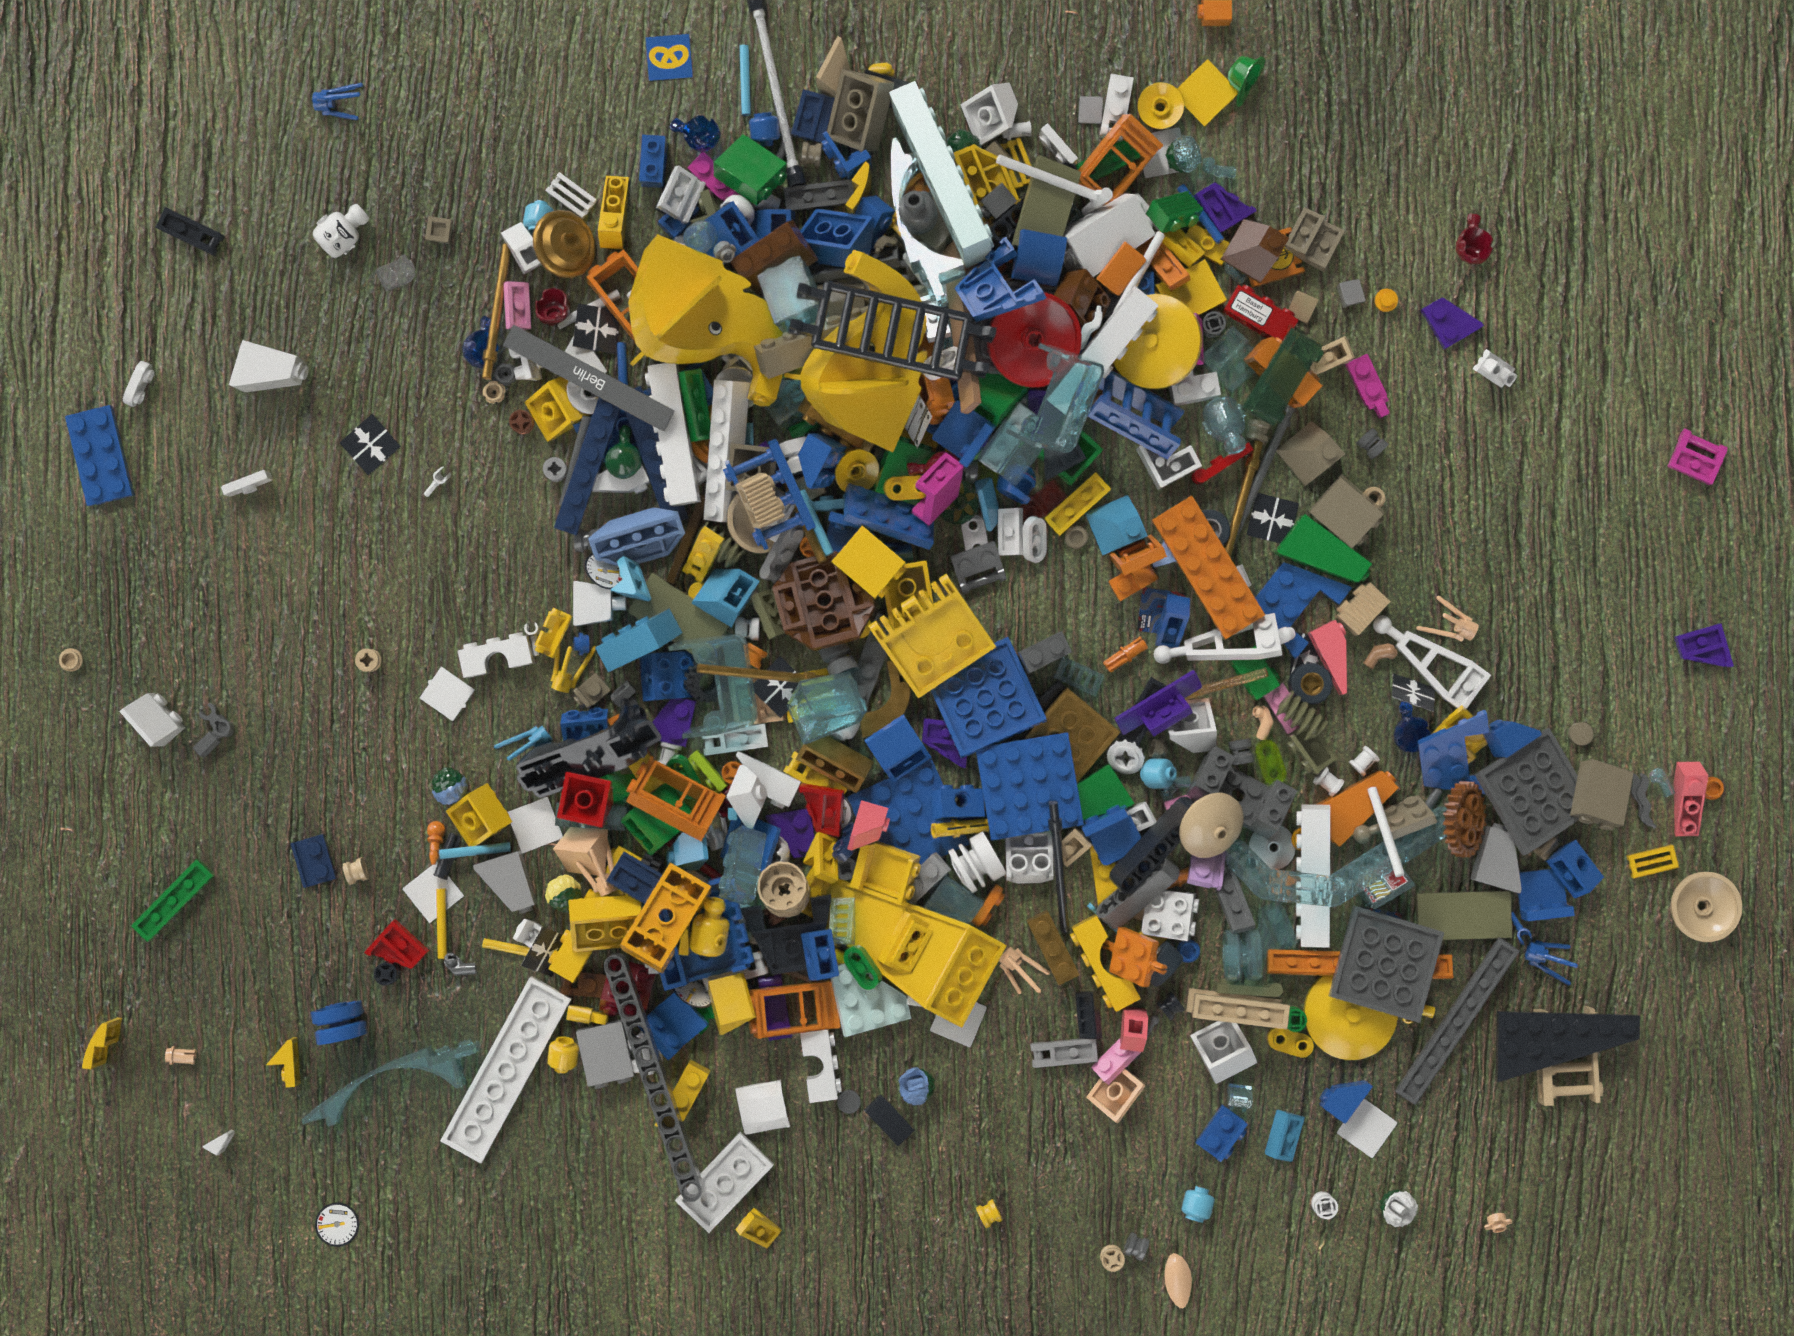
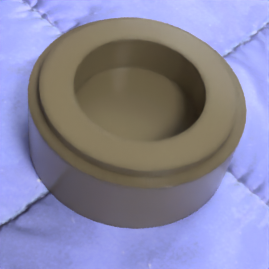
[1064,525,1088,549]
[1568,722,1593,745]

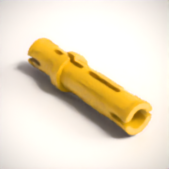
[931,818,990,838]

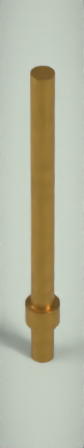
[482,244,511,380]
[1224,440,1263,558]
[696,664,832,686]

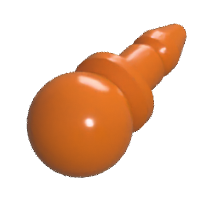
[427,821,446,865]

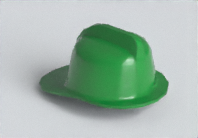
[1228,56,1265,107]

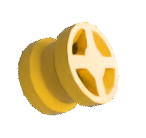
[976,1199,1003,1229]

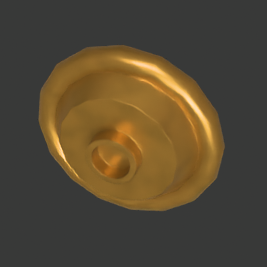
[533,210,596,278]

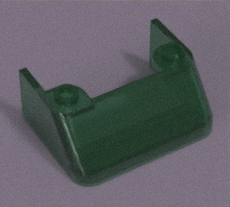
[1241,323,1325,426]

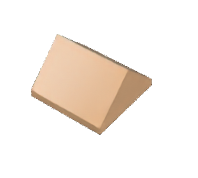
[553,826,608,876]
[1086,1068,1146,1124]

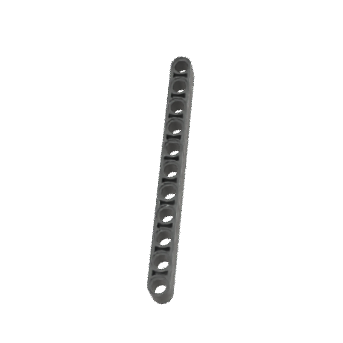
[604,953,704,1202]

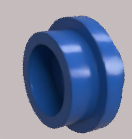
[573,632,589,656]
[1176,940,1200,963]

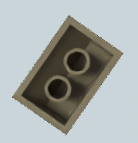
[827,69,894,152]

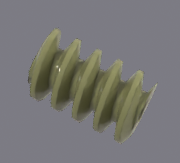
[695,521,746,569]
[1276,690,1328,741]

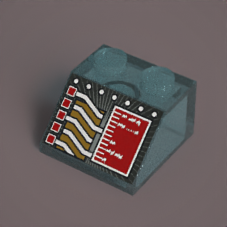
[1352,857,1415,909]

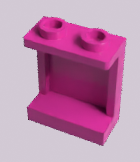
[912,452,964,525]

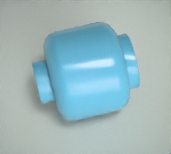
[523,200,554,236]
[1140,758,1177,789]
[1181,1186,1215,1223]

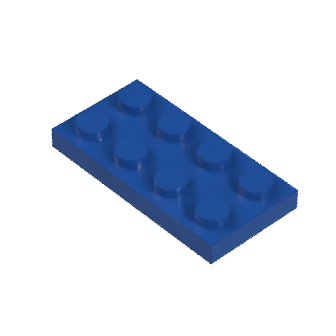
[65,405,135,507]
[844,483,934,550]

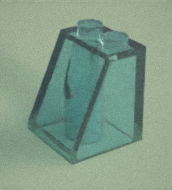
[757,256,830,333]
[787,671,867,745]

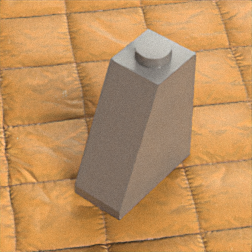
[1470,823,1522,893]
[473,850,538,914]

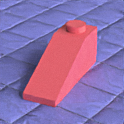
[1307,620,1347,695]

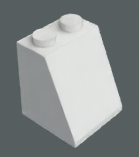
[229,340,309,392]

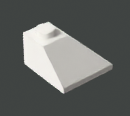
[961,83,1018,147]
[1168,698,1217,753]
[727,765,768,831]

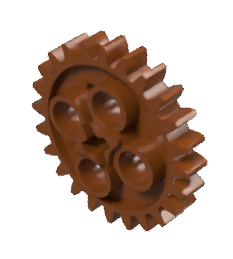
[1443,781,1487,857]

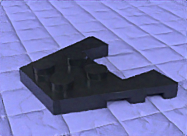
[741,894,831,975]

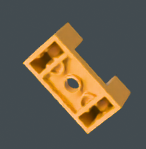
[620,863,711,974]

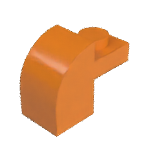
[1108,564,1159,602]

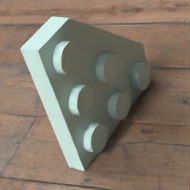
[831,963,911,1037]

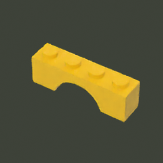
[1070,914,1141,1012]

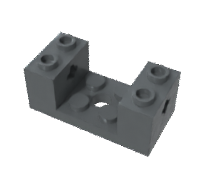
[1186,746,1297,839]

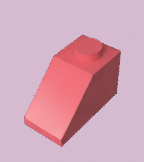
[847,800,890,851]

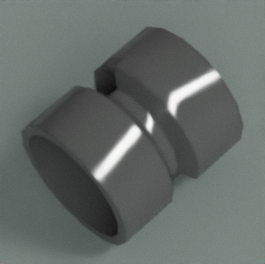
[819,642,859,681]

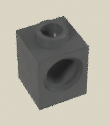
[978,183,1017,222]

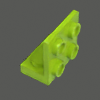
[671,750,728,810]

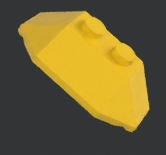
[954,144,1019,237]

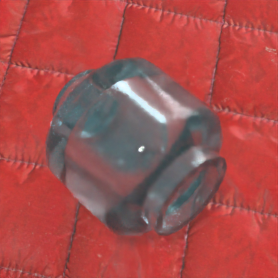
[683,220,718,253]

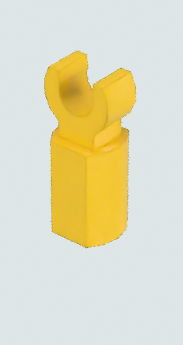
[566,1004,609,1025]

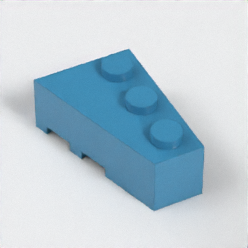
[595,608,683,672]

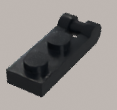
[155,207,225,257]

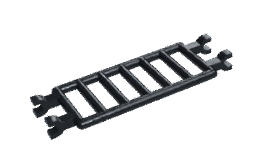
[788,281,997,381]

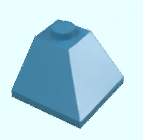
[1085,495,1148,556]
[666,832,709,871]

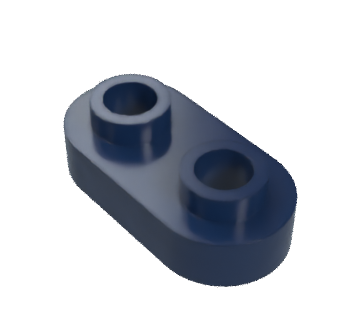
[832,822,855,863]

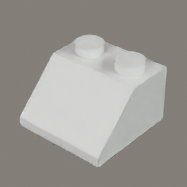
[119,693,185,747]
[1190,1021,1257,1084]

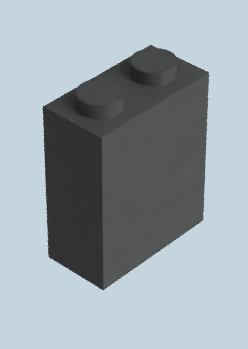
[1017,631,1072,674]

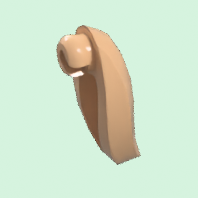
[1164,1253,1192,1308]

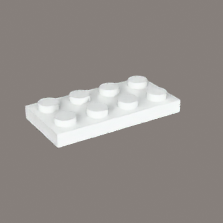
[675,1132,774,1233]

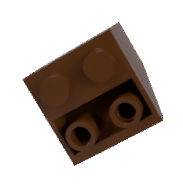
[1054,269,1111,335]

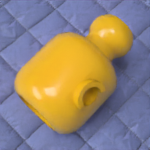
[689,897,730,957]

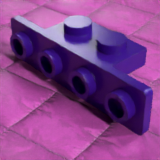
[1115,670,1202,737]

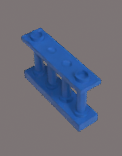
[1088,370,1185,460]
[723,439,816,550]

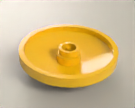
[1113,294,1202,389]
[1303,975,1398,1060]

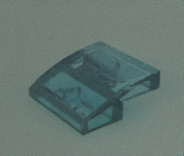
[1204,325,1254,393]
[977,419,1043,486]

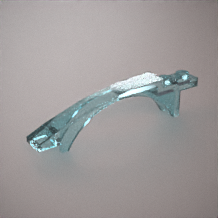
[891,137,966,307]
[302,1039,481,1126]

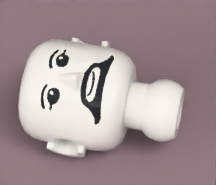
[313,204,369,258]

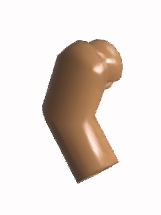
[1363,643,1398,669]

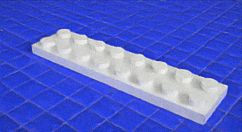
[440,976,572,1163]

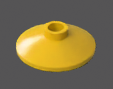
[1138,82,1184,129]
[835,449,879,492]

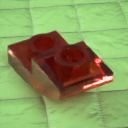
[1018,479,1068,521]

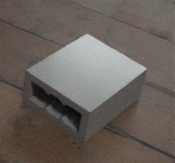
[576,1019,636,1089]

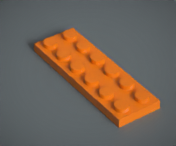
[1151,496,1265,640]

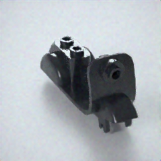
[516,697,661,798]

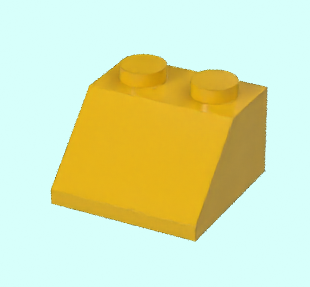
[525,377,591,442]
[446,783,513,847]

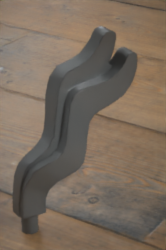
[1630,773,1657,829]

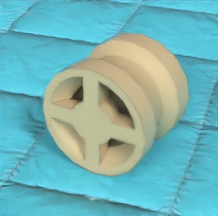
[355,649,382,672]
[343,857,369,885]
[1100,1244,1125,1272]

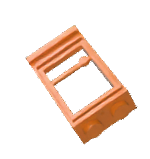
[1078,114,1163,206]
[587,249,639,348]
[917,334,955,425]
[626,756,726,841]
[749,980,840,1039]

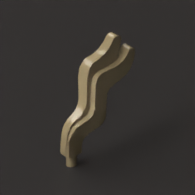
[874,234,914,255]

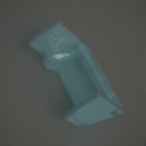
[1005,343,1104,453]
[668,634,758,739]

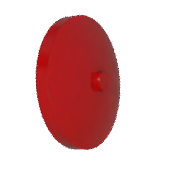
[987,292,1082,387]

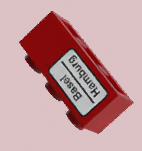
[1221,285,1299,343]

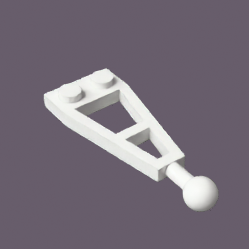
[1154,613,1282,664]
[1373,615,1491,709]

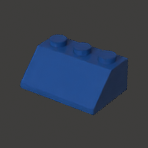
[800,208,874,268]

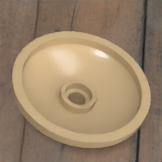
[727,486,795,553]
[1179,793,1244,858]
[1671,872,1742,942]

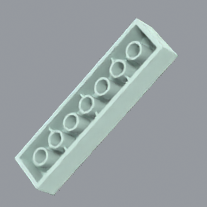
[889,81,994,268]

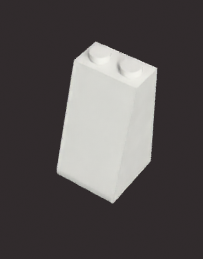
[1063,194,1155,277]

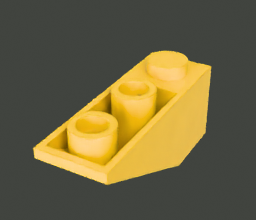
[598,176,629,249]

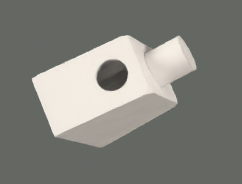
[573,581,627,626]

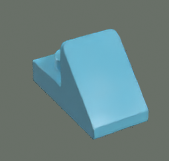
[611,556,651,601]

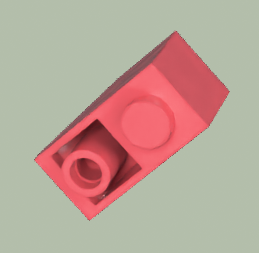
[1120,1006,1148,1052]

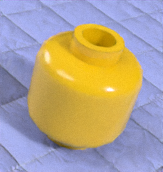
[547,1037,579,1073]

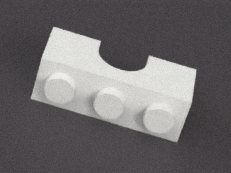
[458,632,535,678]
[800,1029,842,1103]

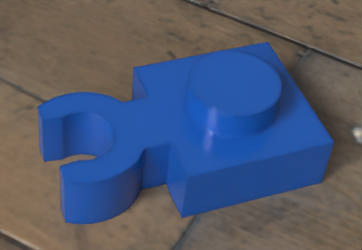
[658,207,699,240]

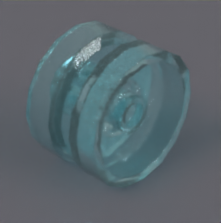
[1222,929,1262,981]

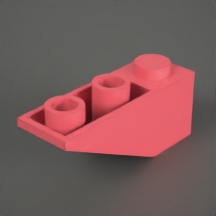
[1674,762,1708,836]

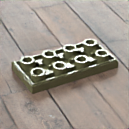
[1011,155,1081,248]
[627,572,729,660]
[1416,891,1512,940]

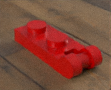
[1191,442,1253,485]

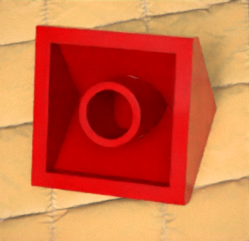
[557,772,613,827]

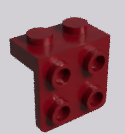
[599,959,655,1016]

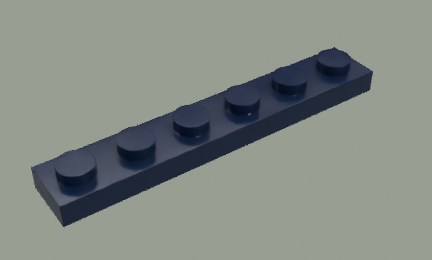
[625,386,689,521]
[554,397,621,536]

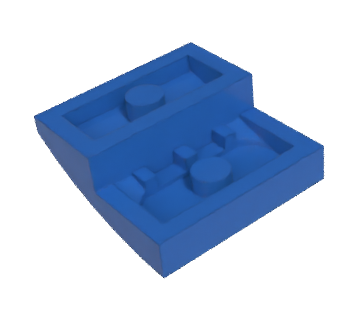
[1011,229,1067,287]

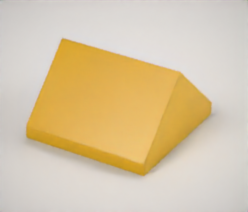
[708,973,756,1035]

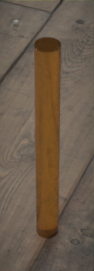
[1184,668,1268,700]

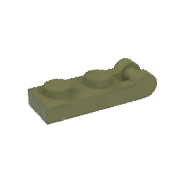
[1214,978,1283,997]

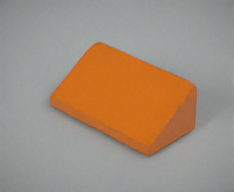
[1096,241,1147,296]

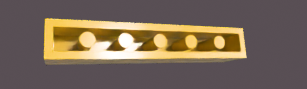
[548,846,643,983]

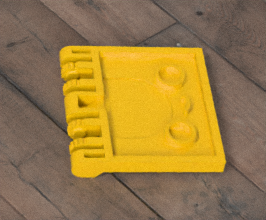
[868,573,996,698]

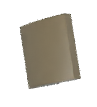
[1285,207,1345,272]

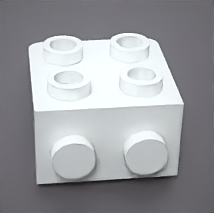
[1142,890,1200,941]

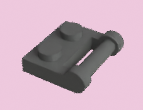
[950,541,1007,595]

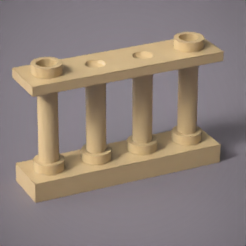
[1186,988,1290,1029]
[1533,1006,1603,1106]

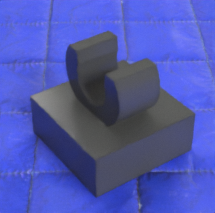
[610,680,638,707]

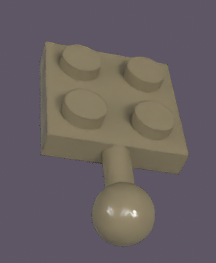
[1353,795,1437,844]

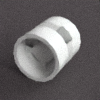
[779,437,807,476]

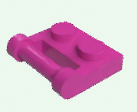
[1667,428,1728,485]

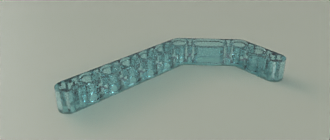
[1226,806,1447,907]

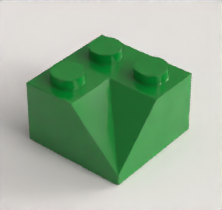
[1036,418,1104,486]

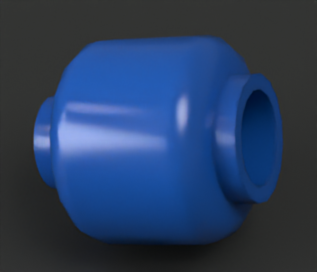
[749,112,780,147]

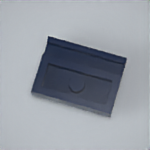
[791,89,835,144]
[290,834,338,888]
[605,852,662,905]

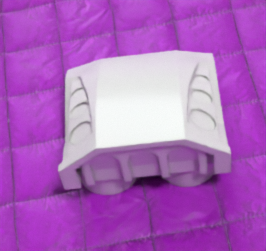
[1005,831,1053,883]
[736,1080,790,1135]

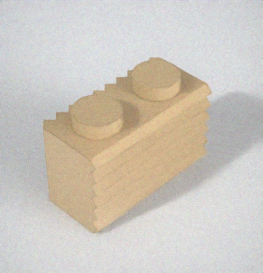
[735,473,785,529]
[1335,582,1391,636]

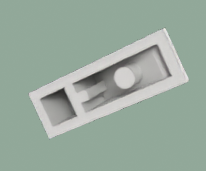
[592,464,651,494]
[736,751,801,809]

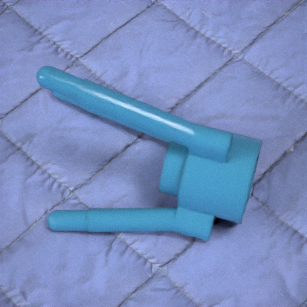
[494,725,553,761]

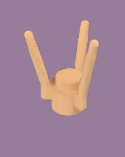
[1416,596,1479,642]
[576,838,617,897]
[999,947,1050,994]

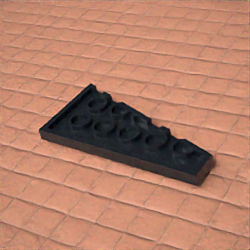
[1495,1011,1640,1083]

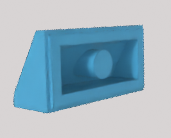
[974,477,999,531]
[1265,1110,1305,1162]

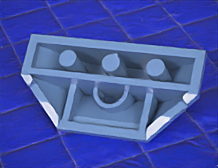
[588,508,685,567]

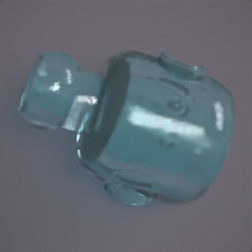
[1202,396,1246,454]

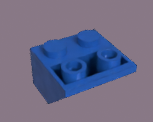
[690,201,759,265]
[750,209,795,240]
[798,433,847,489]
[864,715,932,783]

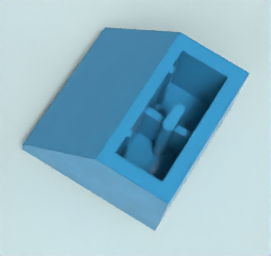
[691,569,759,628]

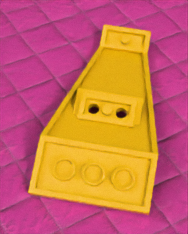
[802,865,1007,1028]

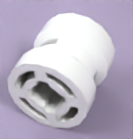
[735,617,760,641]
[1311,1192,1338,1219]

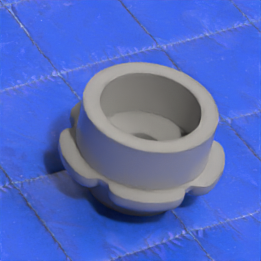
[713,241,736,264]

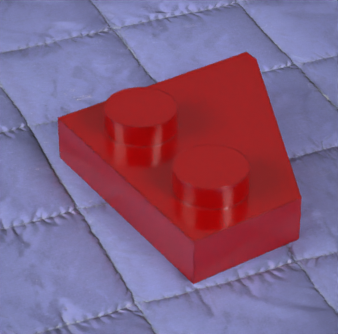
[799,783,845,837]
[364,919,429,969]

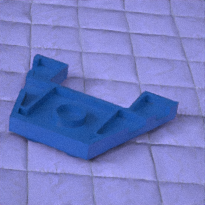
[955,237,1047,322]
[1255,562,1352,659]
[1417,710,1489,794]

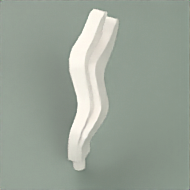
[1080,306,1103,350]

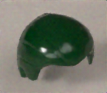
[605,425,642,479]

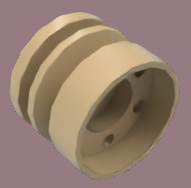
[757,862,811,918]

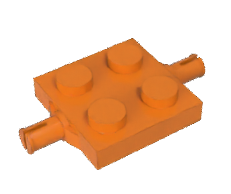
[1102,927,1167,987]

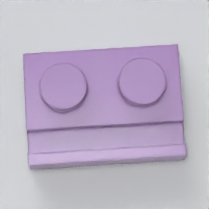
[1187,850,1227,891]

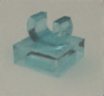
[1227,1083,1253,1112]

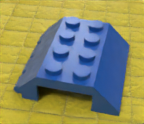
[641,876,755,991]

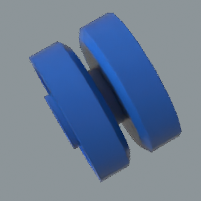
[310,1000,368,1045]

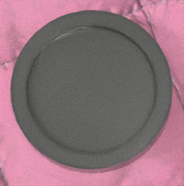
[837,1090,860,1114]

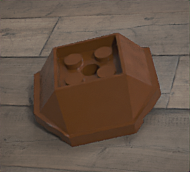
[772,551,875,651]

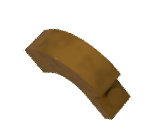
[859,661,910,737]

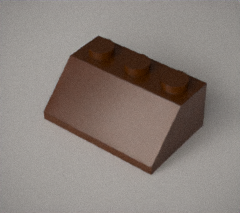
[730,220,818,298]

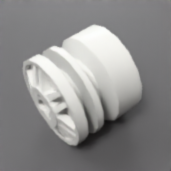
[948,831,1007,893]

